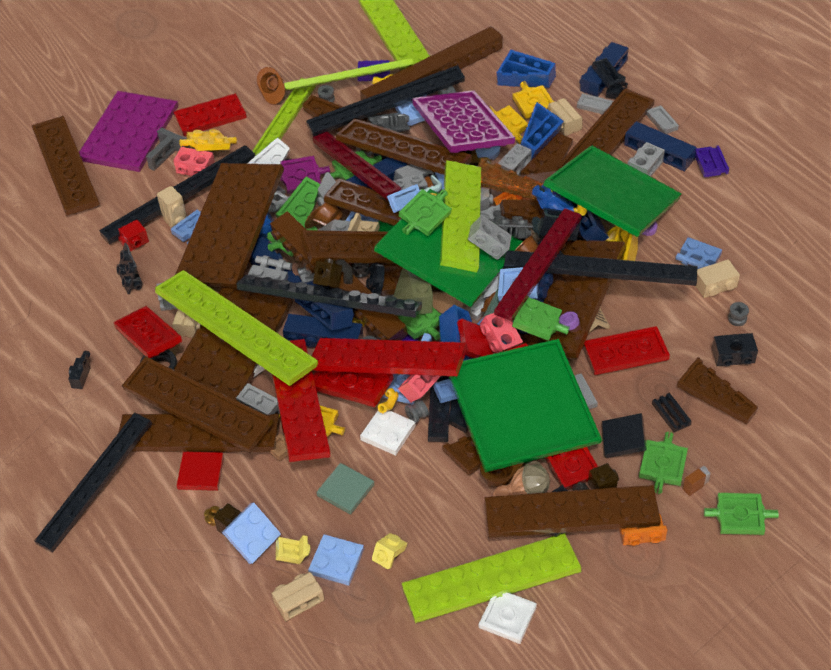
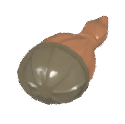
[493,461,551,496]

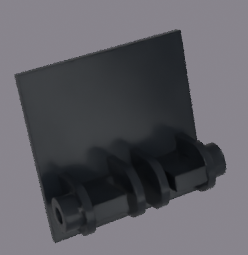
[116,243,143,295]

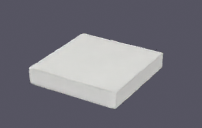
[479,593,537,644]

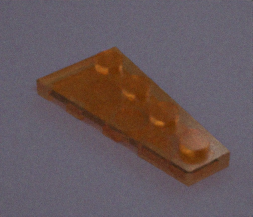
[478,157,543,200]

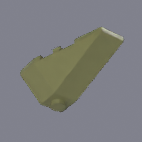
[394,267,433,316]

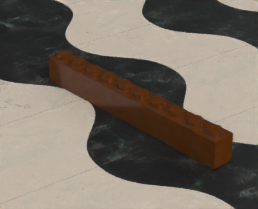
[360,26,503,100]
[270,211,408,340]

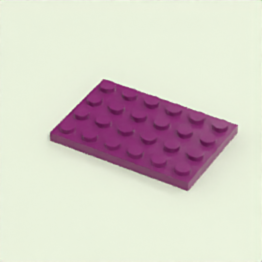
[412,90,515,153]
[79,91,179,172]

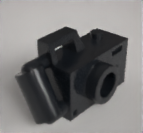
[606,72,628,99]
[68,351,91,389]

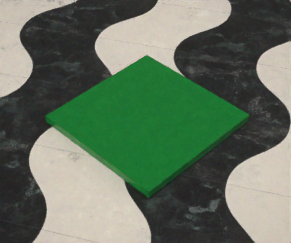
[543,145,682,237]
[374,189,523,307]
[449,339,602,472]

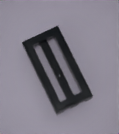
[592,58,623,89]
[652,392,692,433]

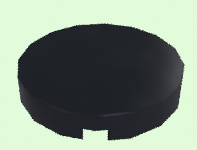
[366,262,384,296]

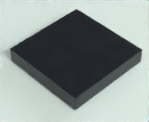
[602,413,647,458]

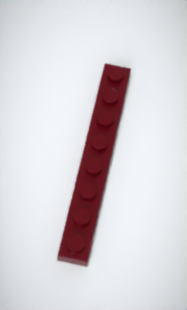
[313,132,401,200]
[494,208,581,322]

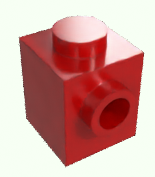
[118,220,149,252]

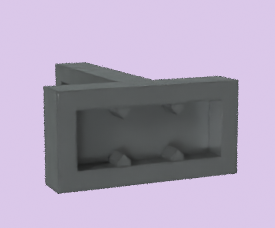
[146,127,190,171]

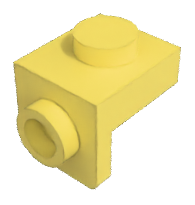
[372,533,407,569]
[276,535,310,564]

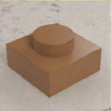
[269,433,288,461]

